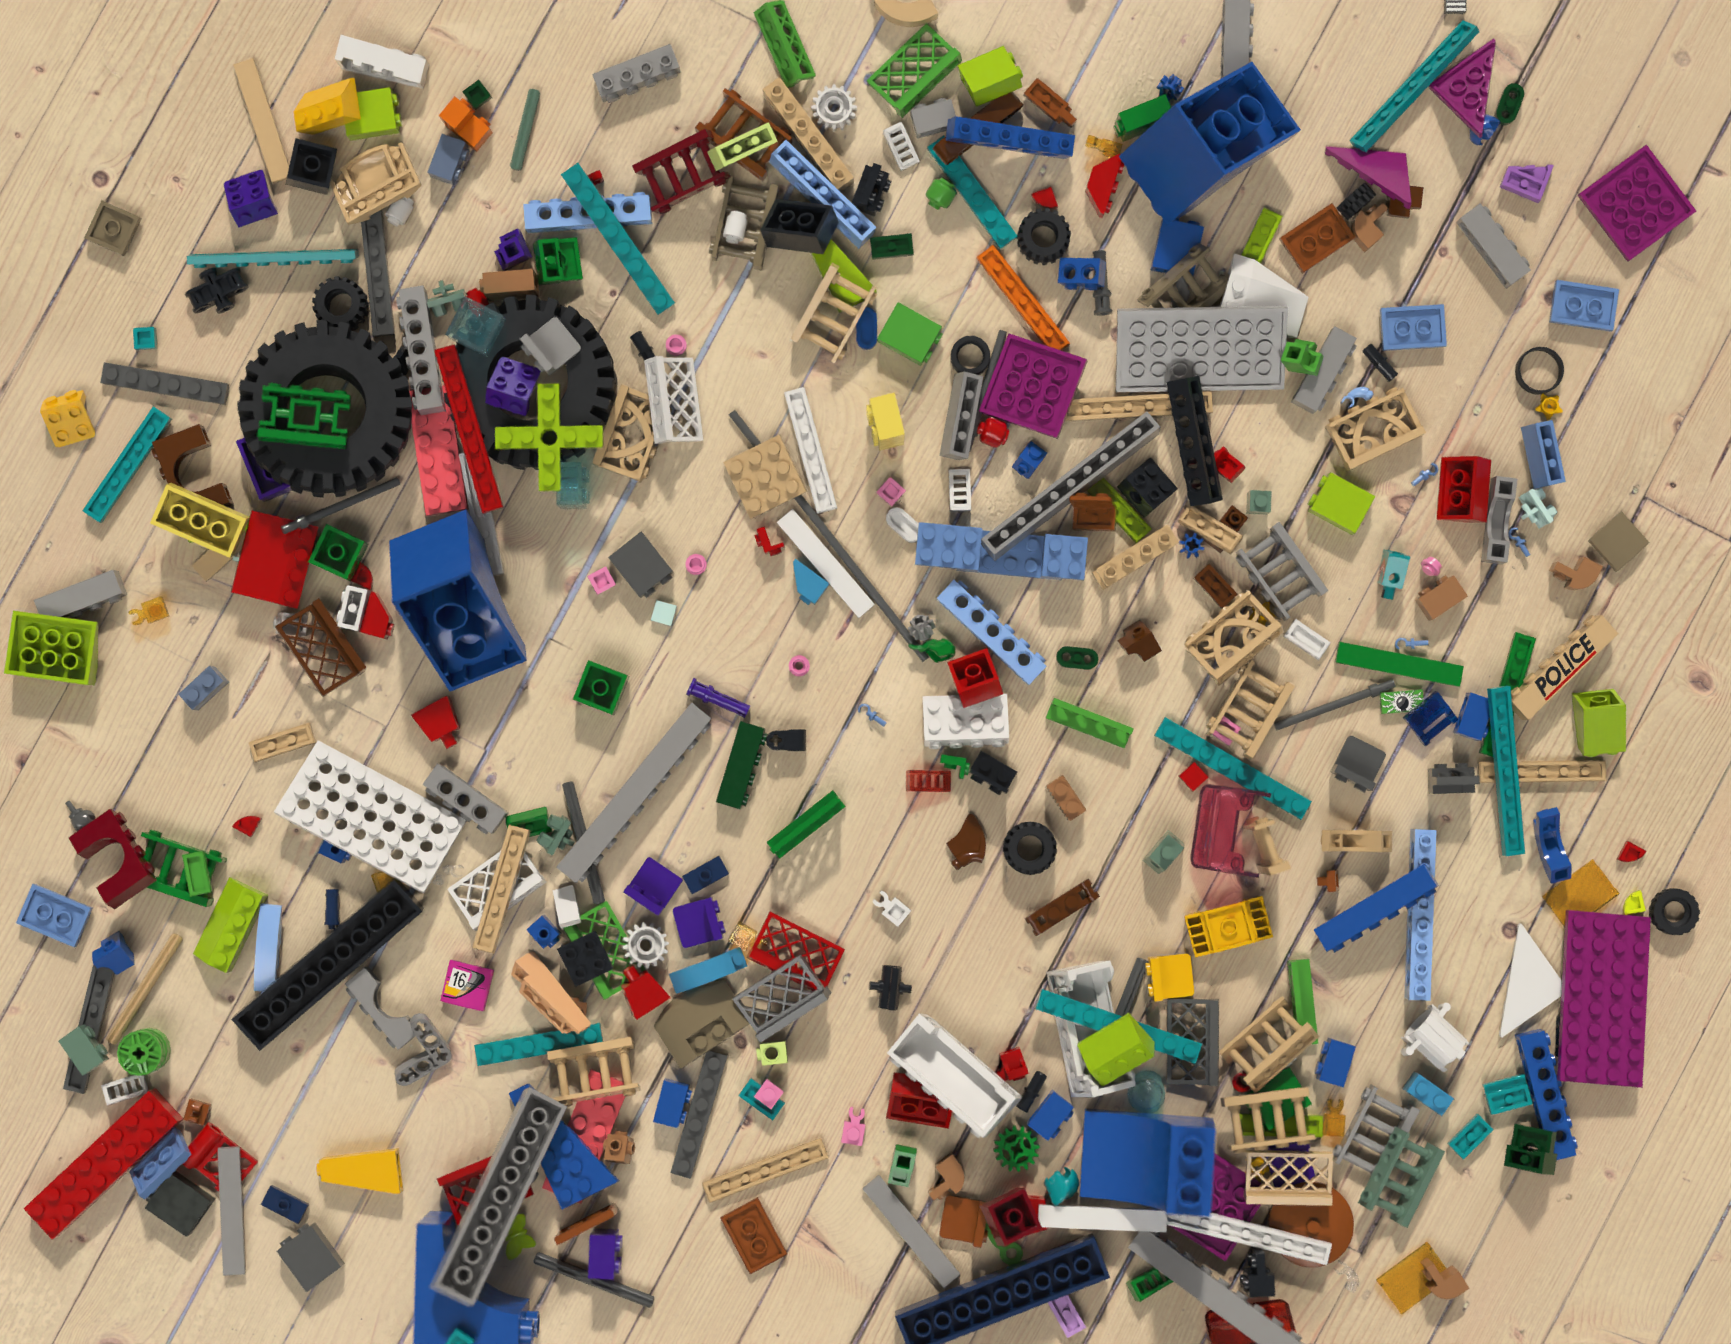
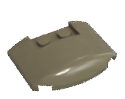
[654,980,750,1069]

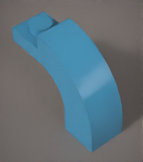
[669,947,747,994]

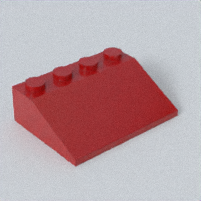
[231,510,318,609]

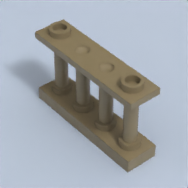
[709,175,779,271]
[1137,243,1228,308]

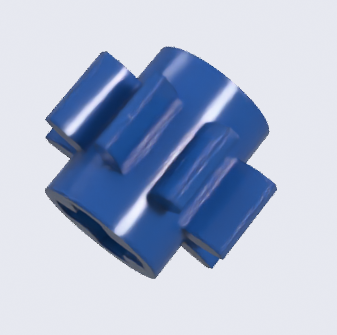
[1157,74,1184,101]
[1178,533,1205,559]

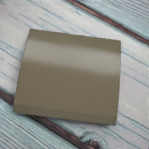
[1588,511,1650,572]

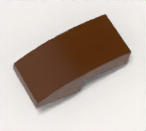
[1204,505,1248,553]

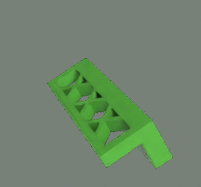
[753,0,816,88]
[1046,698,1134,748]
[1287,959,1318,1044]

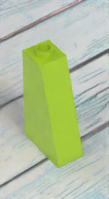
[811,239,877,313]

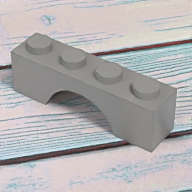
[1481,476,1518,564]
[345,966,415,1050]

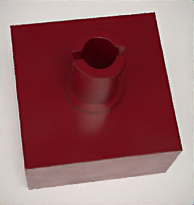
[980,1187,1042,1247]

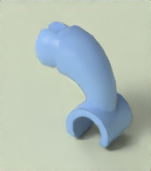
[1340,387,1374,409]

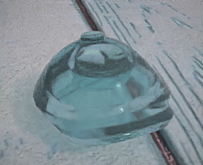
[1128,1070,1165,1113]

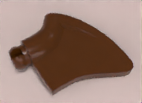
[946,814,986,870]

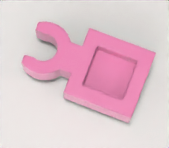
[841,1107,865,1146]

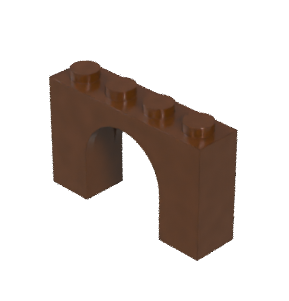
[152,424,234,507]

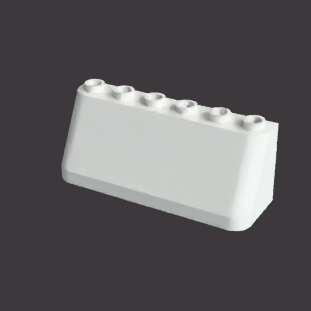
[887,1014,1022,1138]

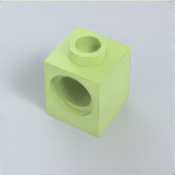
[756,1040,788,1066]

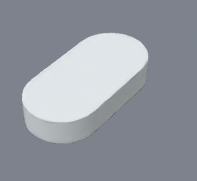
[886,507,919,543]

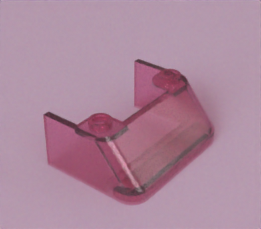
[1190,784,1271,878]

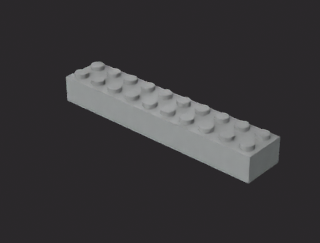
[429,1087,567,1307]

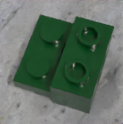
[1504,1124,1557,1175]

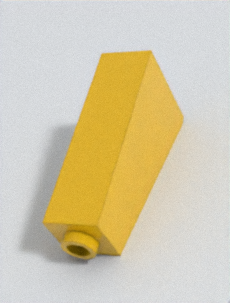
[316,1148,403,1194]

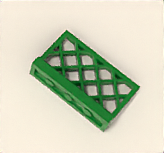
[767,790,846,859]

